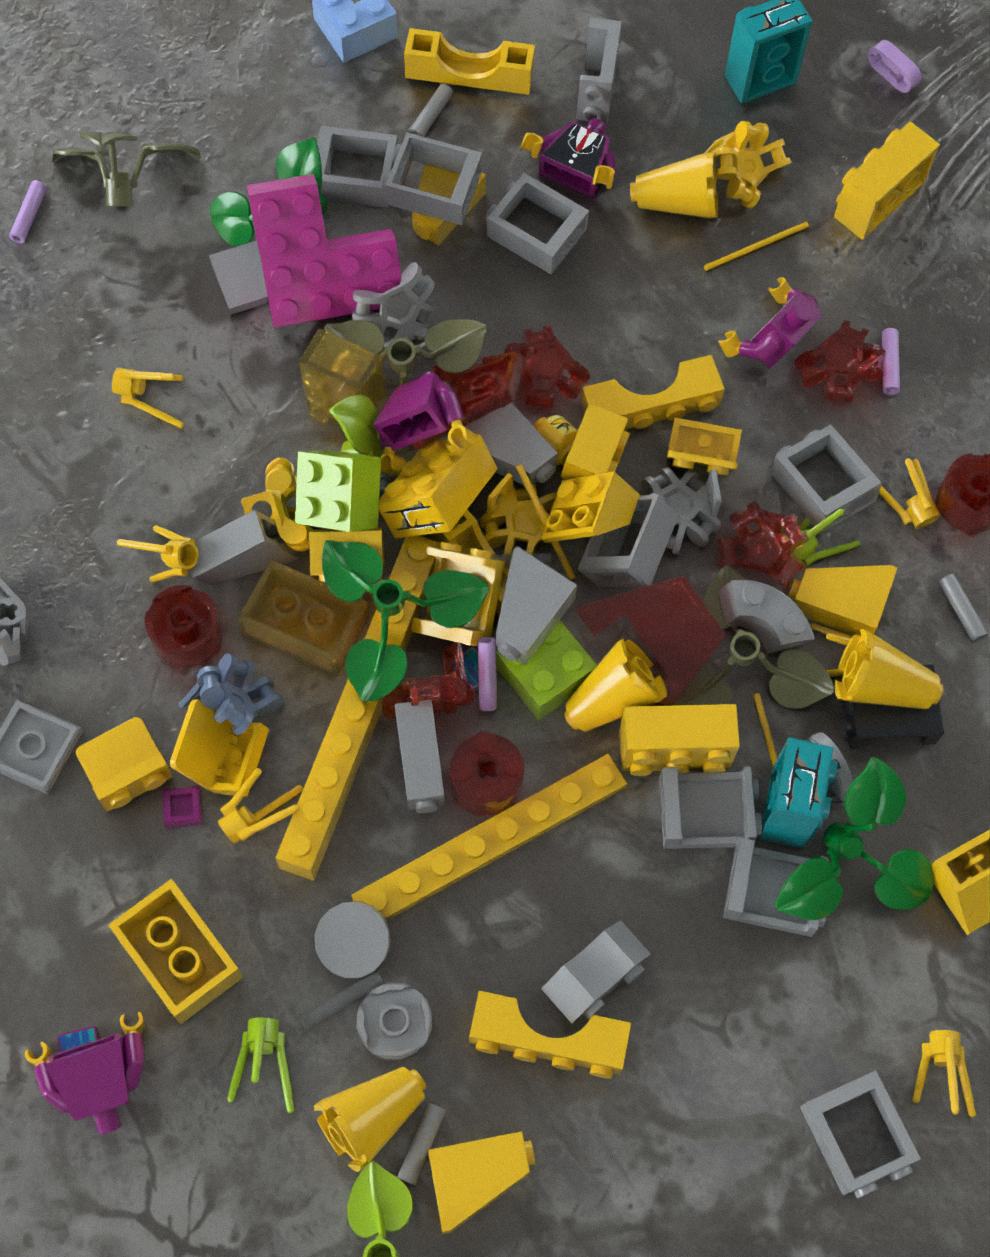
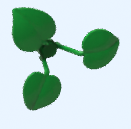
[210,137,327,246]
[322,540,489,702]
[775,757,933,920]

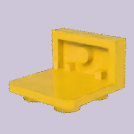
[667,417,742,476]
[170,699,269,797]
[76,717,173,812]

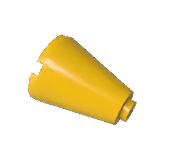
[630,152,718,219]
[834,629,943,709]
[564,638,667,732]
[313,1067,426,1172]

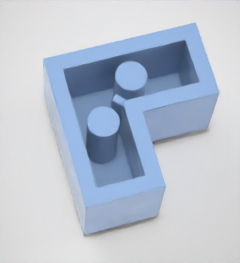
[312,0,398,63]

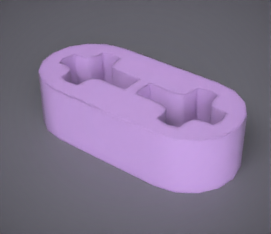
[868,40,922,93]

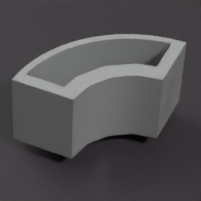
[718,580,815,654]
[541,920,651,1024]

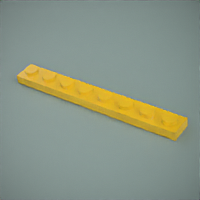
[351,754,627,921]

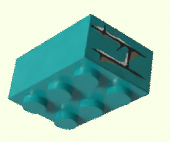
[724,0,813,104]
[758,737,838,849]

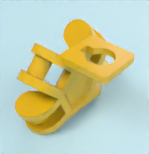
[705,121,792,209]
[241,457,312,552]
[480,473,557,566]

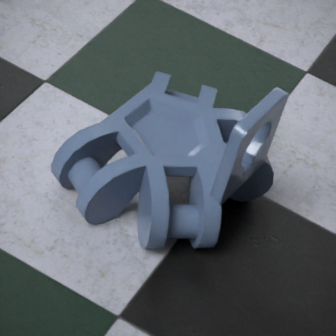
[178,653,284,736]

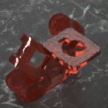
[794,320,886,402]
[501,325,591,408]
[717,501,809,589]
[382,642,475,719]

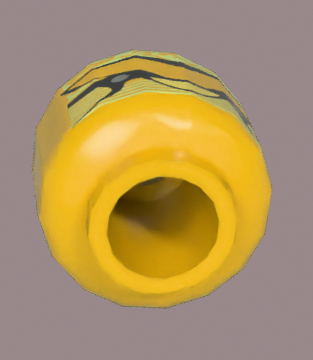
[533,415,578,466]

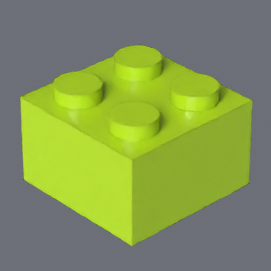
[295,450,381,532]
[496,620,597,721]

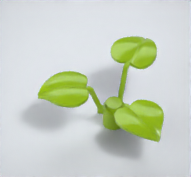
[329,395,432,536]
[347,1161,413,1257]

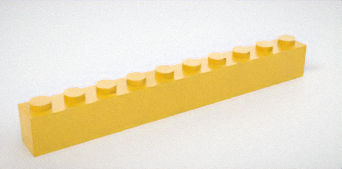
[275,536,441,881]

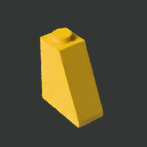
[412,164,486,246]
[788,565,898,636]
[428,1131,535,1235]

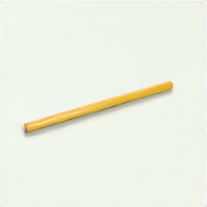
[704,221,809,271]
[516,464,575,580]
[753,693,778,766]

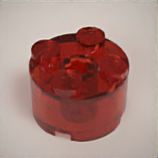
[935,453,990,536]
[145,585,223,668]
[450,731,524,816]

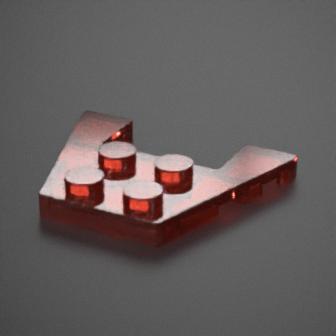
[412,351,525,451]
[575,575,726,706]

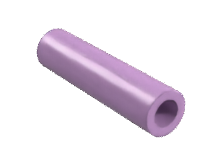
[9,180,47,244]
[882,328,900,395]
[478,637,497,711]

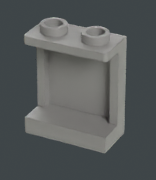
[576,17,622,124]
[659,766,762,849]
[723,837,829,937]

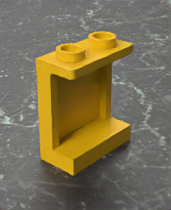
[411,542,505,646]

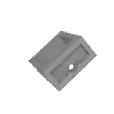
[317,126,398,208]
[382,132,482,225]
[485,173,589,274]
[772,425,882,533]
[578,493,679,587]
[800,1070,921,1198]

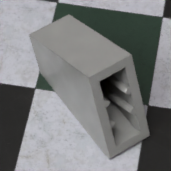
[463,394,557,485]
[188,510,299,586]
[496,546,577,665]
[395,699,445,813]

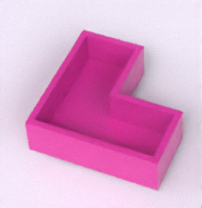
[246,174,401,328]

